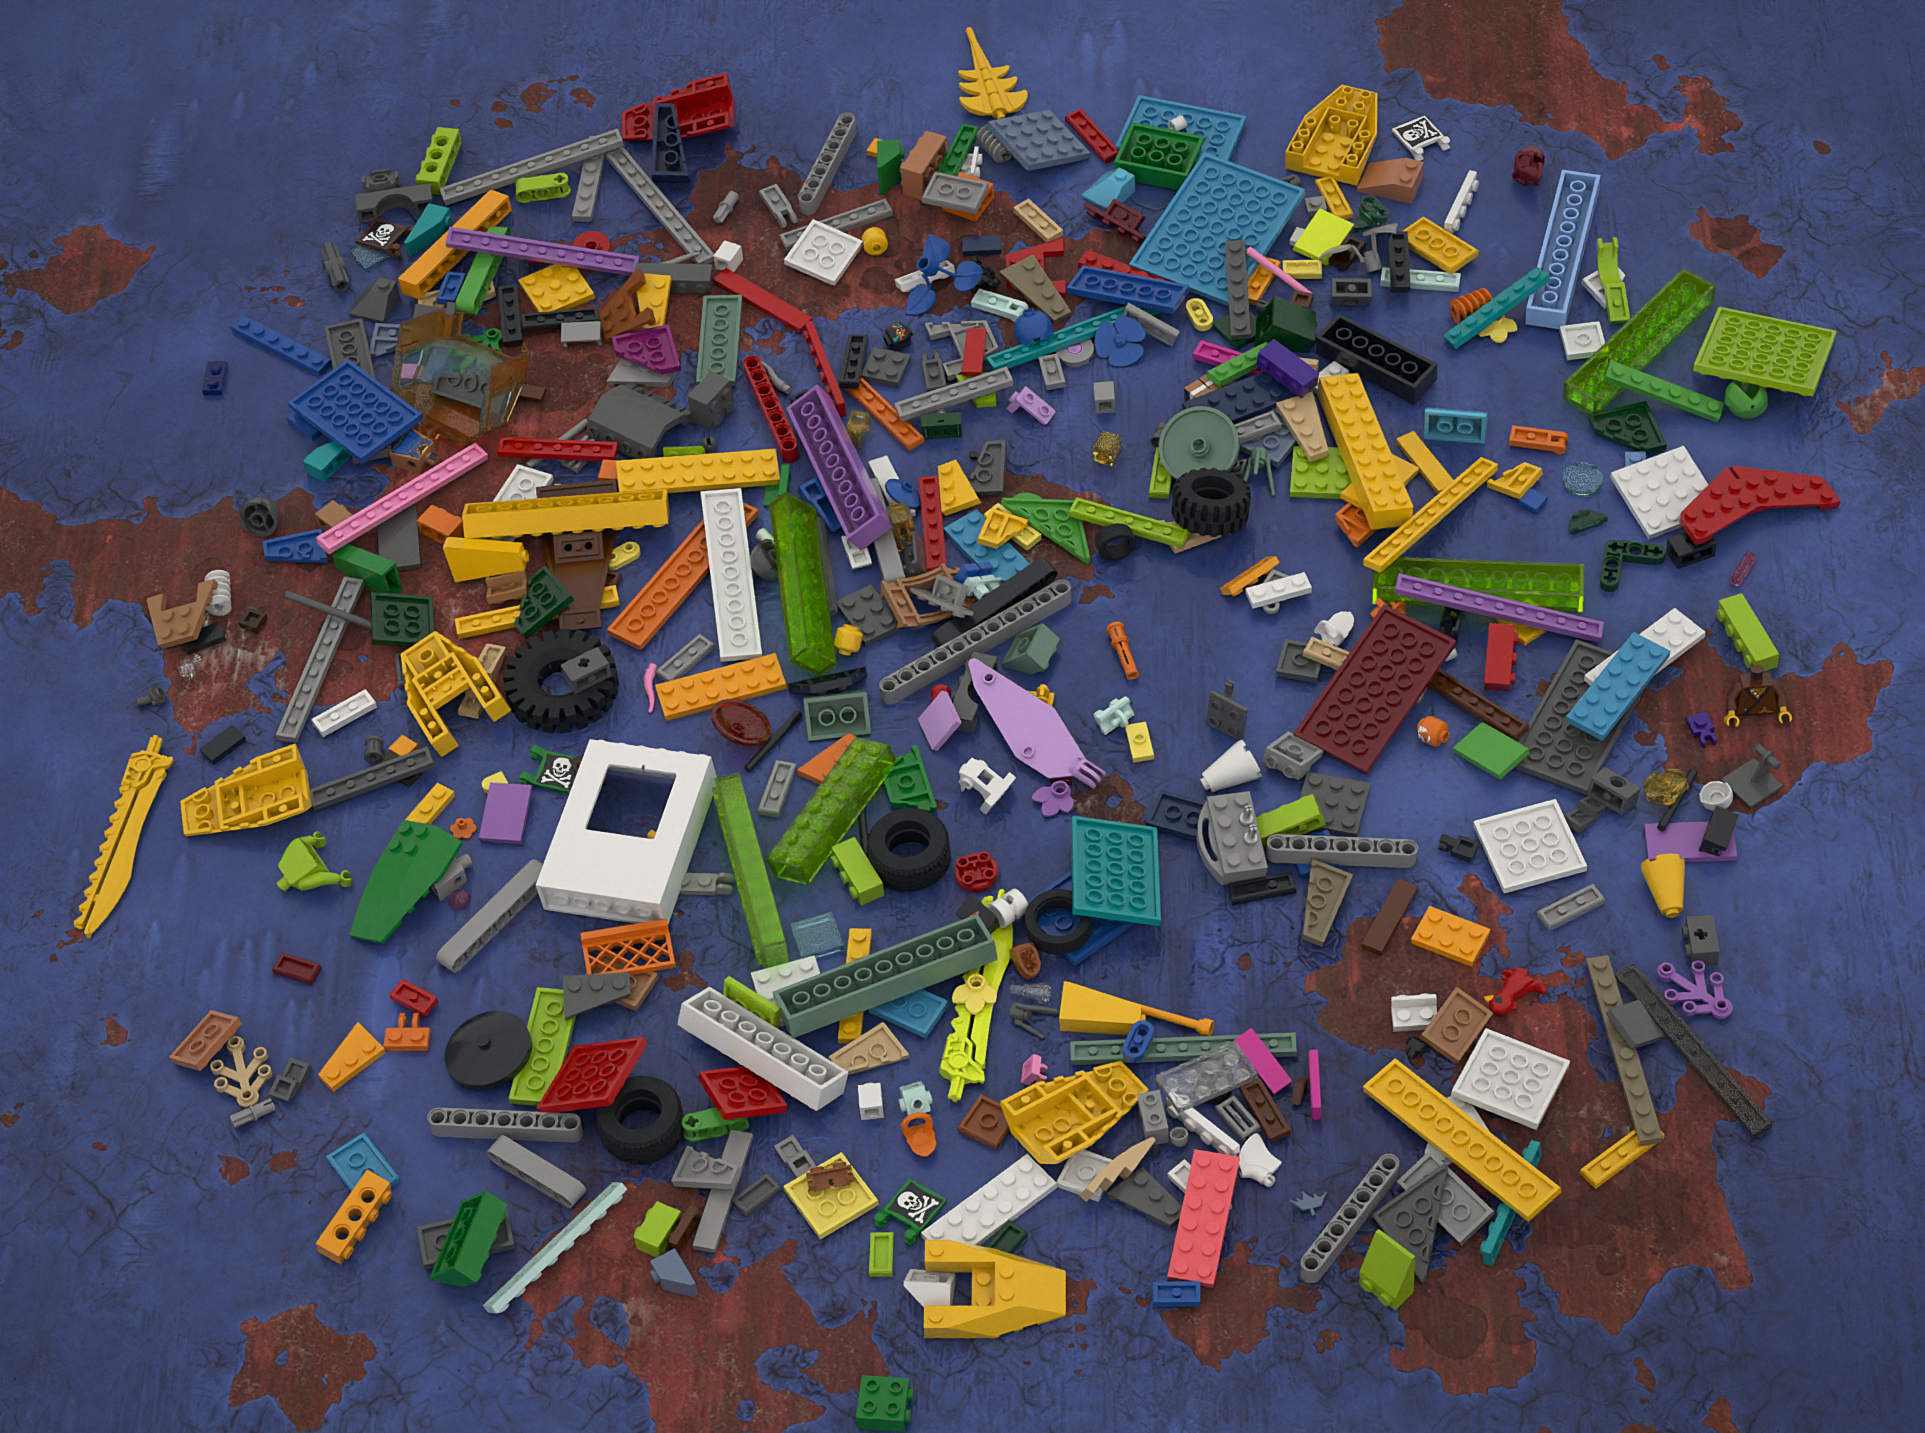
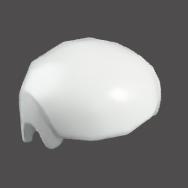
[1699,781,1733,812]

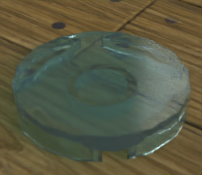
[1562,462,1603,497]

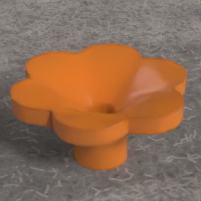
[450,818,477,840]

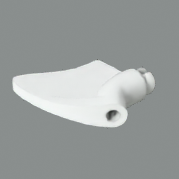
[1238,1133,1282,1187]

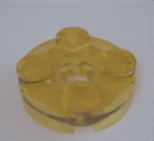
[1643,768,1689,805]

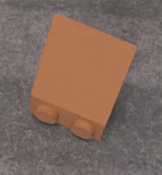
[1357,158,1424,204]

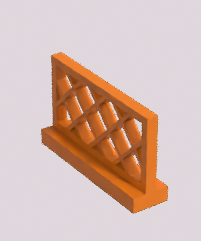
[580,918,676,975]

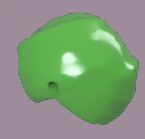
[1724,380,1768,419]

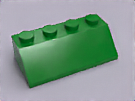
[430,1190,508,1287]

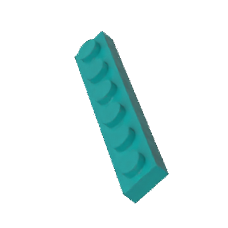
[1443,267,1550,349]
[1480,1140,1542,1266]

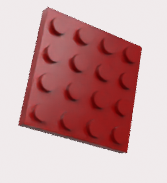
[536,1037,648,1113]

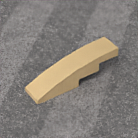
[458,644,506,719]
[1079,1137,1156,1202]

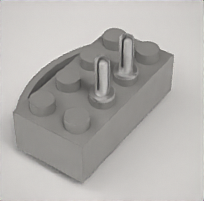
[1196,791,1268,885]

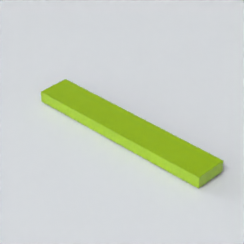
[1069,497,1190,549]

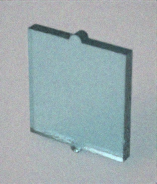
[350,245,393,271]

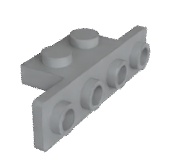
[910,575,974,618]

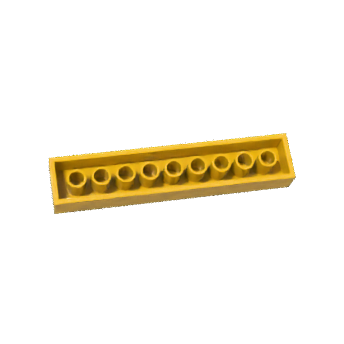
[1317,373,1413,530]
[462,489,669,539]

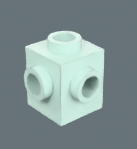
[898,1081,933,1119]

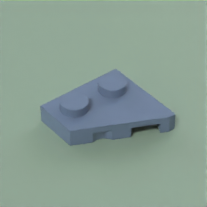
[369,323,412,359]

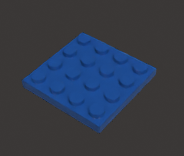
[1024,871,1136,966]

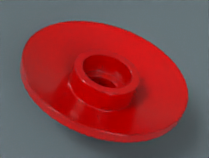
[572,231,610,252]

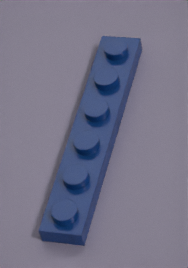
[231,315,332,376]

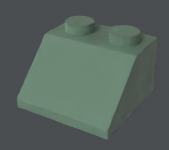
[1001,623,1060,675]

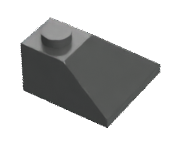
[349,277,400,323]

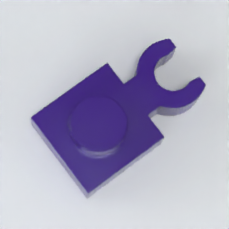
[1686,711,1717,748]

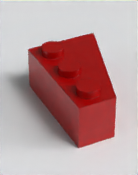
[1484,623,1519,692]

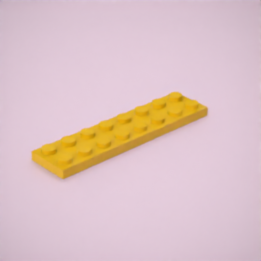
[616,449,780,493]

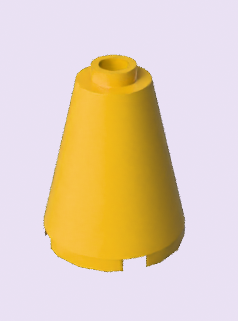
[1641,854,1685,918]

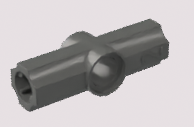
[320,242,350,293]

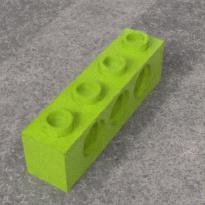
[416,127,462,195]

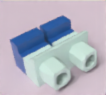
[953,562,1002,600]

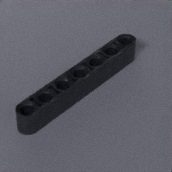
[931,557,1058,647]

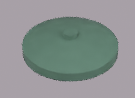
[1159,406,1240,480]

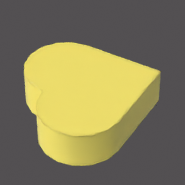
[482,771,508,794]

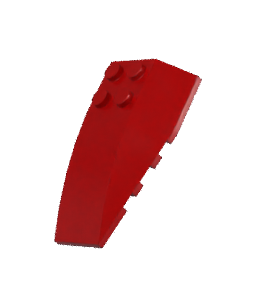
[622,72,735,142]

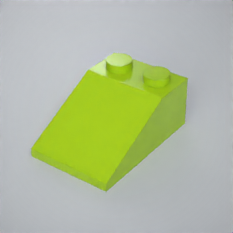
[1359,1229,1415,1311]

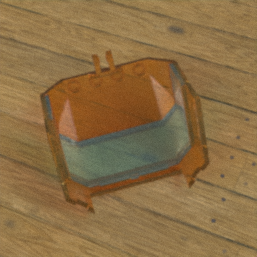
[390,310,530,446]

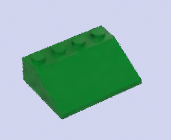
[1114,122,1204,190]

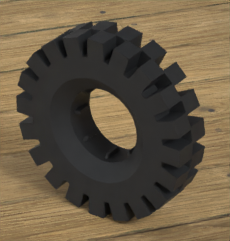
[503,629,619,734]

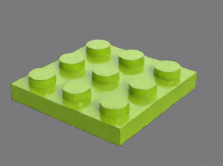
[1290,446,1352,499]

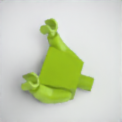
[277,831,353,892]

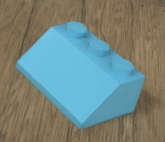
[1424,407,1488,444]

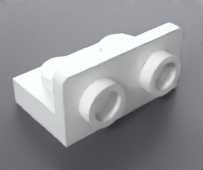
[1391,993,1437,1032]

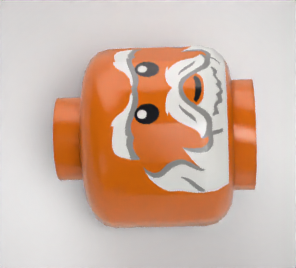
[1416,716,1450,747]

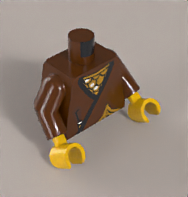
[1724,665,1792,727]

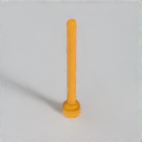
[1130,1001,1214,1036]

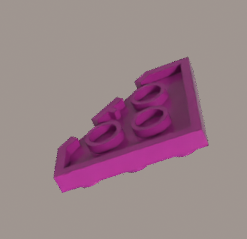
[612,324,681,375]

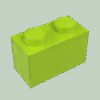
[634,1201,681,1258]

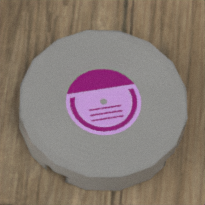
[1055,339,1094,367]

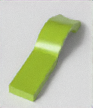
[1597,237,1630,324]

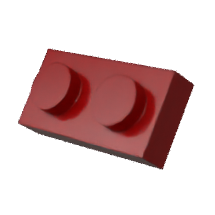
[389,979,439,1018]

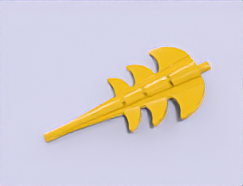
[958,27,1028,119]

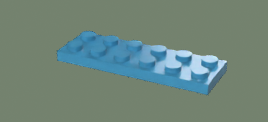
[943,509,1048,588]
[1566,632,1670,741]

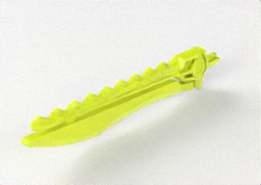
[939,889,1013,1102]

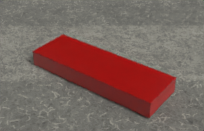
[962,328,987,377]

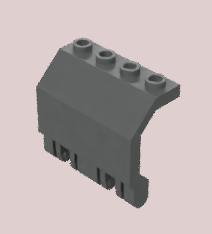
[587,382,692,459]

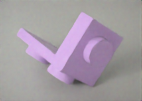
[1006,386,1056,425]

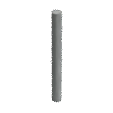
[525,419,588,468]

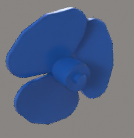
[1094,316,1146,367]

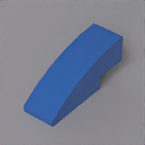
[797,477,842,533]

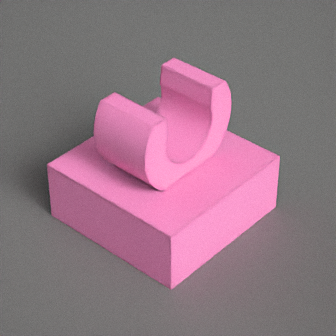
[1021,1054,1048,1086]

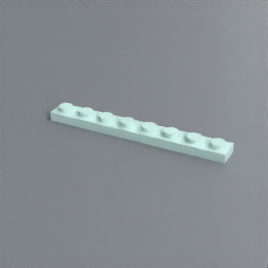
[482,1182,627,1314]

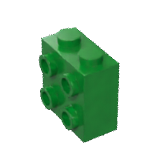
[856,1375,914,1432]

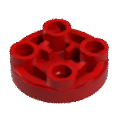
[955,851,998,893]

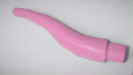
[643,663,657,713]

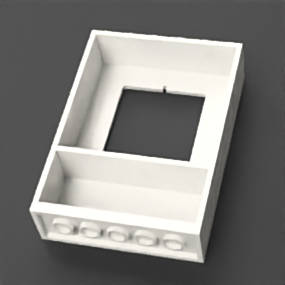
[536,739,718,924]

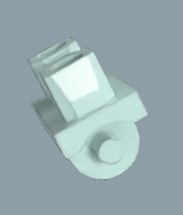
[1094,696,1134,735]

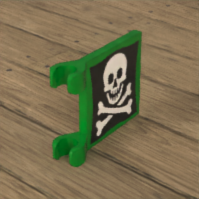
[519,745,576,794]
[874,1178,947,1246]

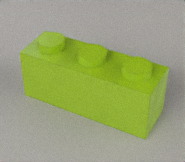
[1256,794,1326,849]
[830,837,885,906]

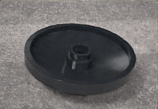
[445,1011,532,1090]

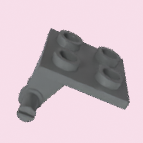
[1206,680,1248,741]
[1721,744,1783,809]

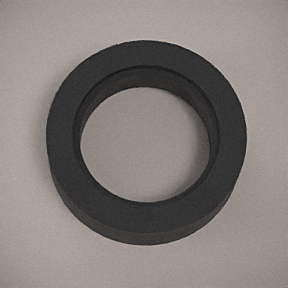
[1025,889,1092,955]

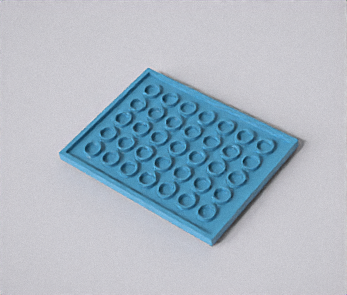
[1129,152,1306,306]

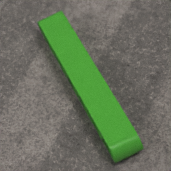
[455,226,511,315]

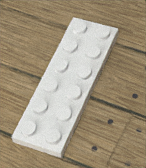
[482,464,554,542]
[1584,608,1705,686]
[921,1154,1057,1246]

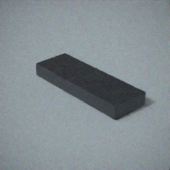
[1227,872,1297,906]

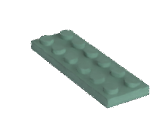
[696,295,743,386]

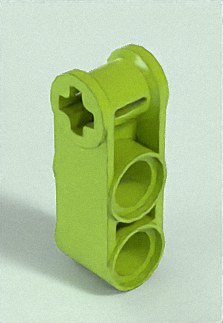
[515,173,571,203]

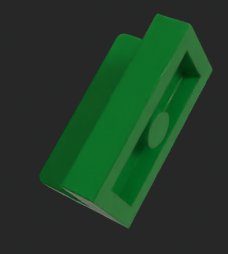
[764,464,791,508]

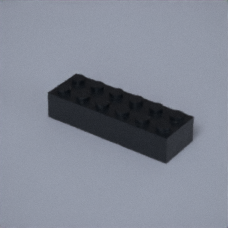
[1316,314,1438,404]

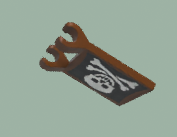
[356,218,414,258]

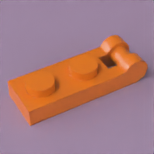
[1509,425,1568,455]

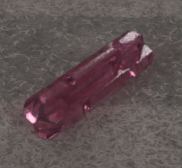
[1730,551,1756,586]

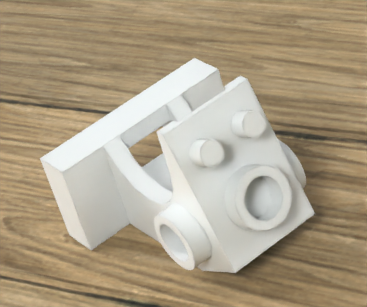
[959,758,1016,814]

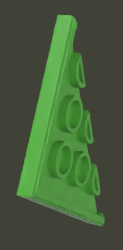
[1001,498,1090,564]

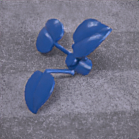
[905,234,983,315]

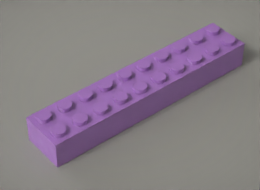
[786,385,893,550]

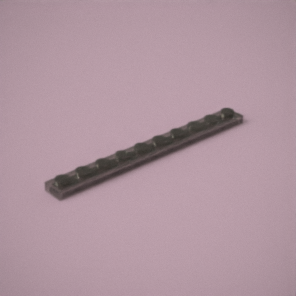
[1615,964,1773,1139]

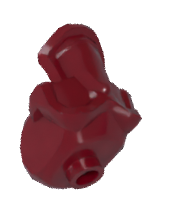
[1512,146,1545,186]

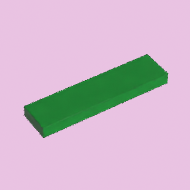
[937,123,980,176]

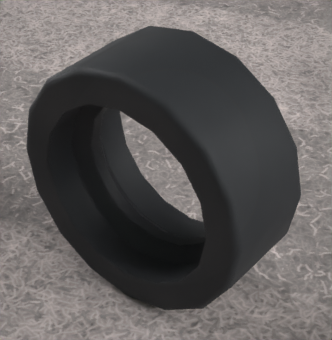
[1095,523,1136,561]

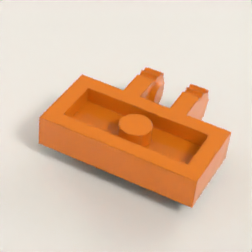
[383,1013,431,1051]

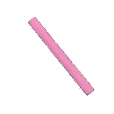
[1246,247,1312,293]

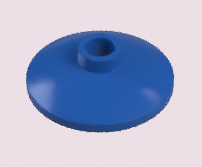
[885,479,921,509]

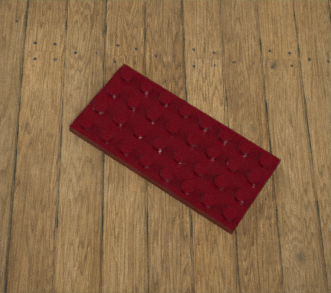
[1293,604,1457,775]

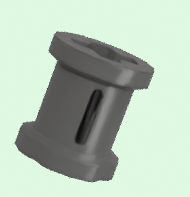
[364,735,384,763]

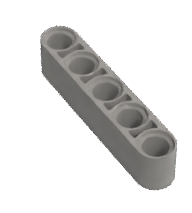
[486,1135,586,1208]

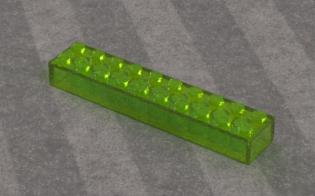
[1563,268,1716,414]
[769,492,837,676]
[1372,557,1584,612]
[712,772,789,969]

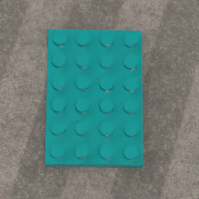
[1071,816,1161,926]

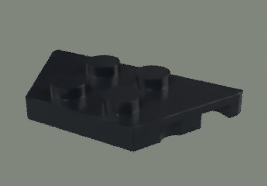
[787,666,867,696]

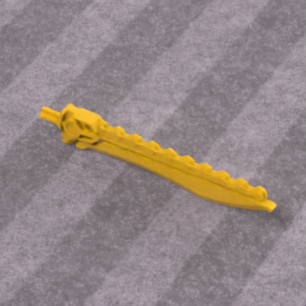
[74,735,174,939]

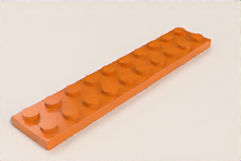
[607,502,759,651]

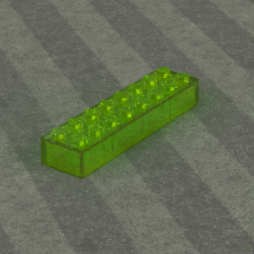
[766,737,897,885]

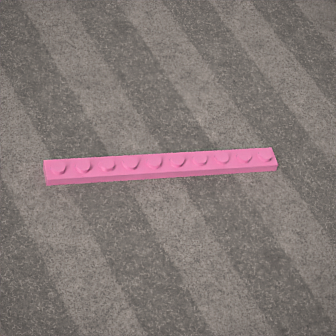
[316,443,488,554]

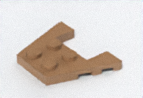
[147,579,218,649]

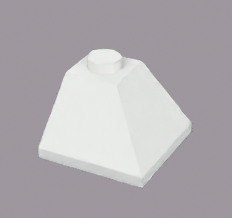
[904,1269,956,1307]

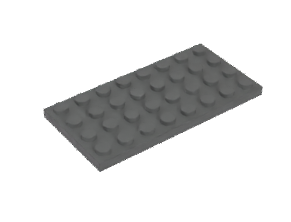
[1514,639,1648,796]

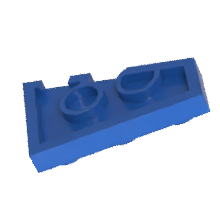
[262,528,328,563]

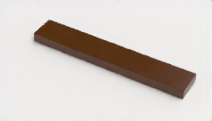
[1428,669,1529,741]

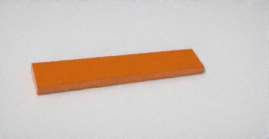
[838,377,925,451]

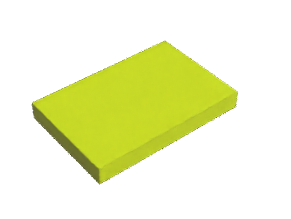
[1293,208,1354,266]

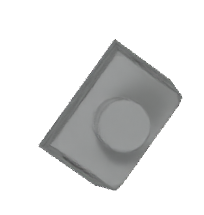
[430,853,473,901]

